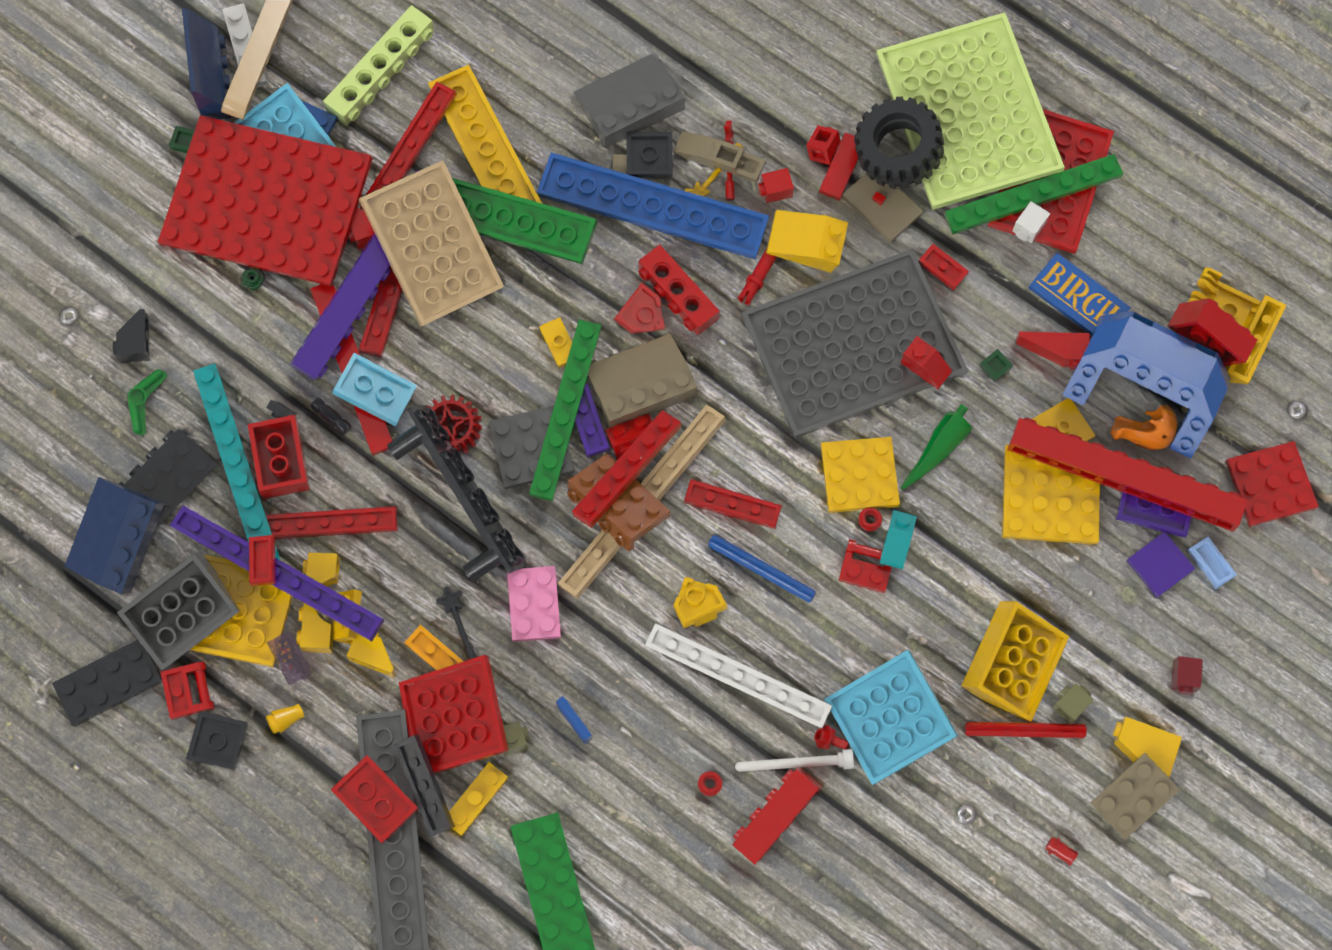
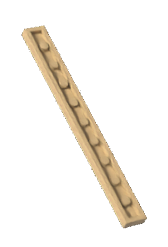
[558,404,726,600]

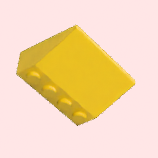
[961,601,1070,722]

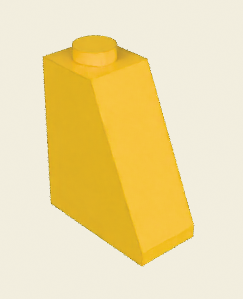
[1112,717,1182,777]

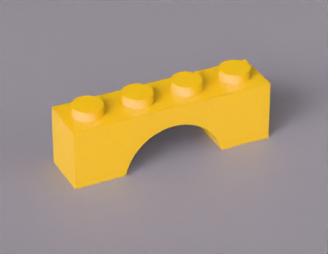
[297,552,340,653]

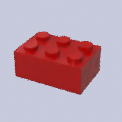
[1167,298,1258,366]
[247,415,311,499]

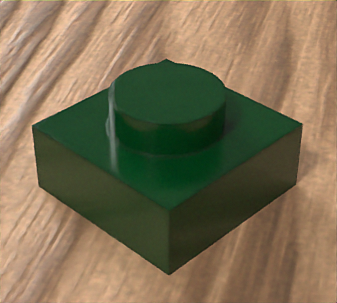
[169,125,195,153]
[979,349,1013,382]

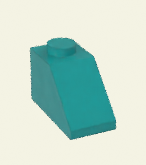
[880,510,917,569]

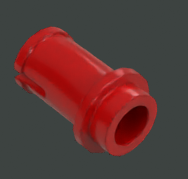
[1045,836,1079,866]

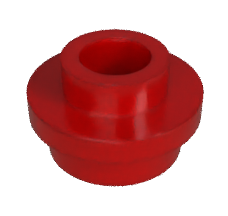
[858,508,882,531]
[698,771,722,796]

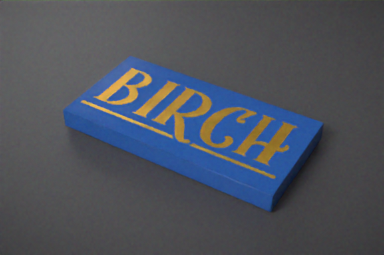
[1028,253,1131,336]

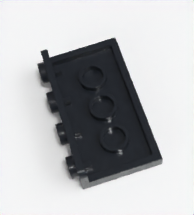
[119,428,217,528]

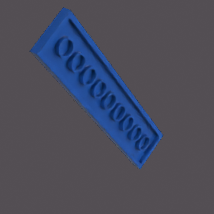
[537,152,769,260]

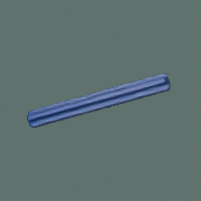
[708,535,816,603]

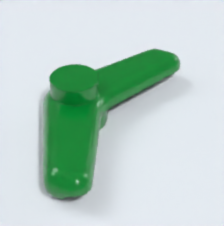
[127,369,167,435]

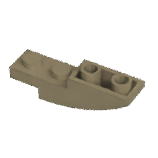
[673,132,766,183]

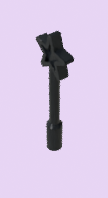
[436,587,477,660]

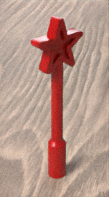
[724,120,735,201]

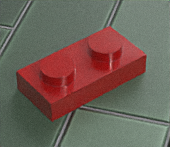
[918,244,969,291]

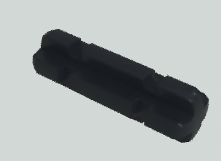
[311,397,351,435]

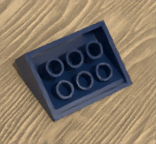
[182,8,231,120]
[65,477,165,594]

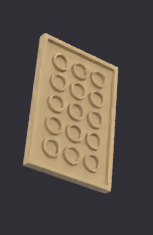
[359,160,504,327]

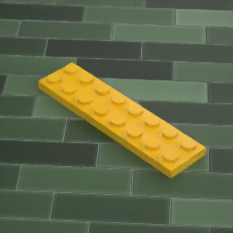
[428,64,542,203]

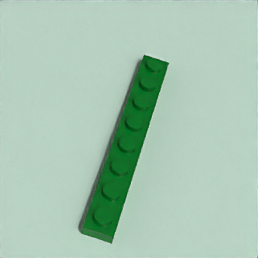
[944,154,1124,235]
[529,319,602,502]

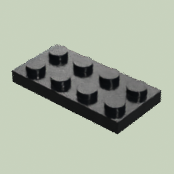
[52,640,162,727]

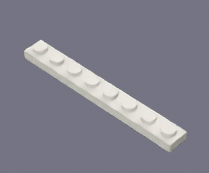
[645,623,832,728]

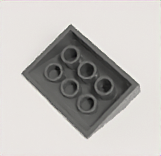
[573,53,685,148]
[117,551,240,670]

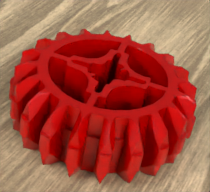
[427,395,482,454]

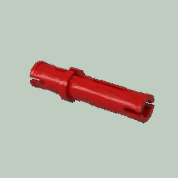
[737,248,777,305]

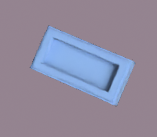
[1187,536,1237,589]

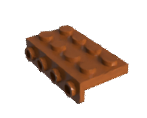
[567,453,670,552]

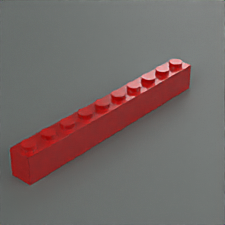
[1007,418,1247,532]

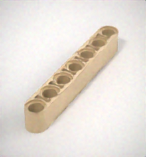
[221,0,293,120]

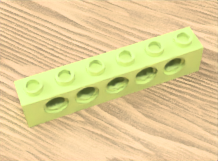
[323,5,434,126]

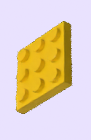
[820,437,900,513]

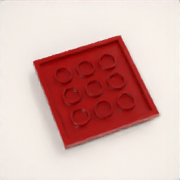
[399,655,509,774]

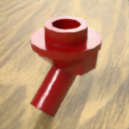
[814,725,850,750]

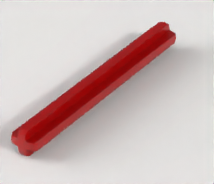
[965,722,1087,738]

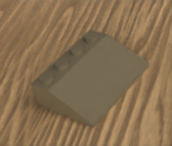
[588,334,697,428]

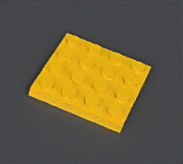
[1002,445,1100,545]
[189,554,292,668]

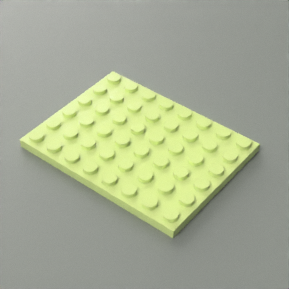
[876,12,1064,210]

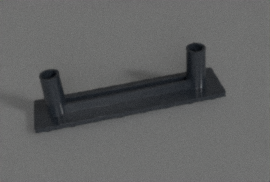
[387,405,526,582]

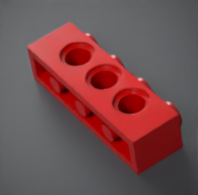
[638,244,720,335]

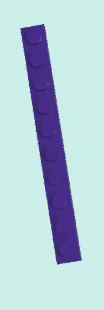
[170,506,384,642]

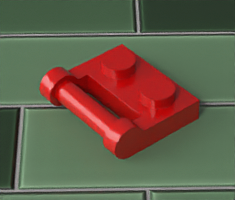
[838,539,892,593]
[161,662,215,720]

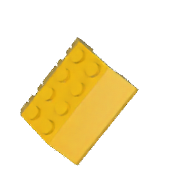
[1188,267,1287,385]

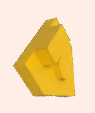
[673,576,728,628]

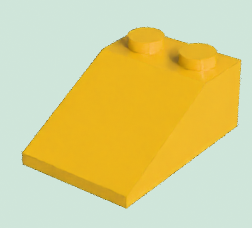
[766,210,848,273]

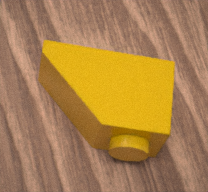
[346,633,396,678]

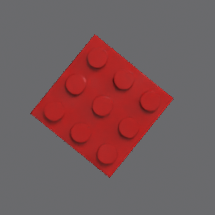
[1225,441,1319,527]

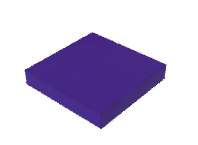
[1126,531,1195,598]

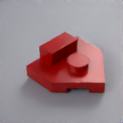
[613,283,665,334]

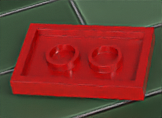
[330,755,419,844]

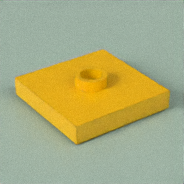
[1033,398,1096,442]

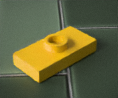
[539,317,572,369]

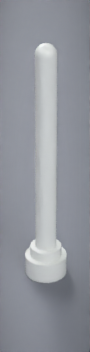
[735,749,854,772]

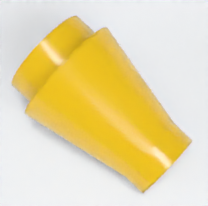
[266,704,305,734]

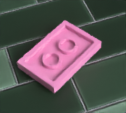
[507,566,561,642]

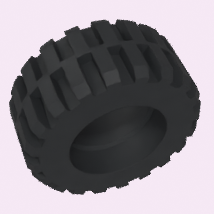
[854,96,945,189]

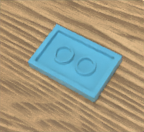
[332,353,417,426]

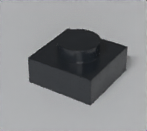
[266,400,297,419]

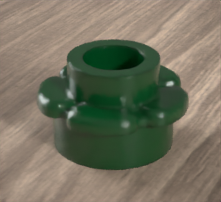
[242,267,264,290]

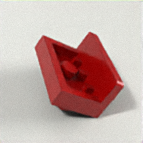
[605,413,652,460]

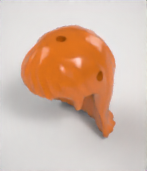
[1111,405,1178,450]

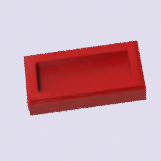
[249,535,276,586]

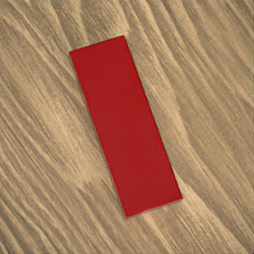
[819,132,858,201]

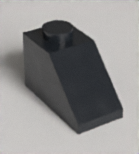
[113,309,150,363]

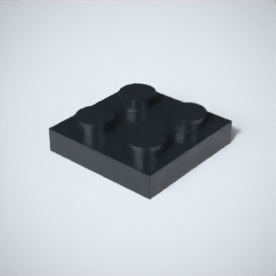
[627,132,673,178]
[186,711,248,771]

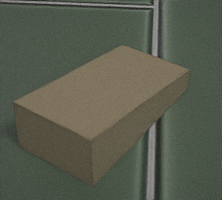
[613,154,627,174]

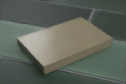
[842,174,923,243]

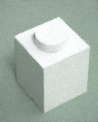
[1013,202,1050,243]

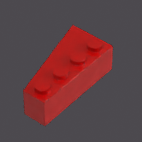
[732,768,823,865]

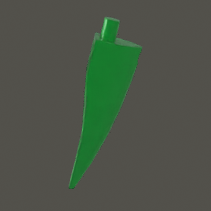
[900,404,972,490]

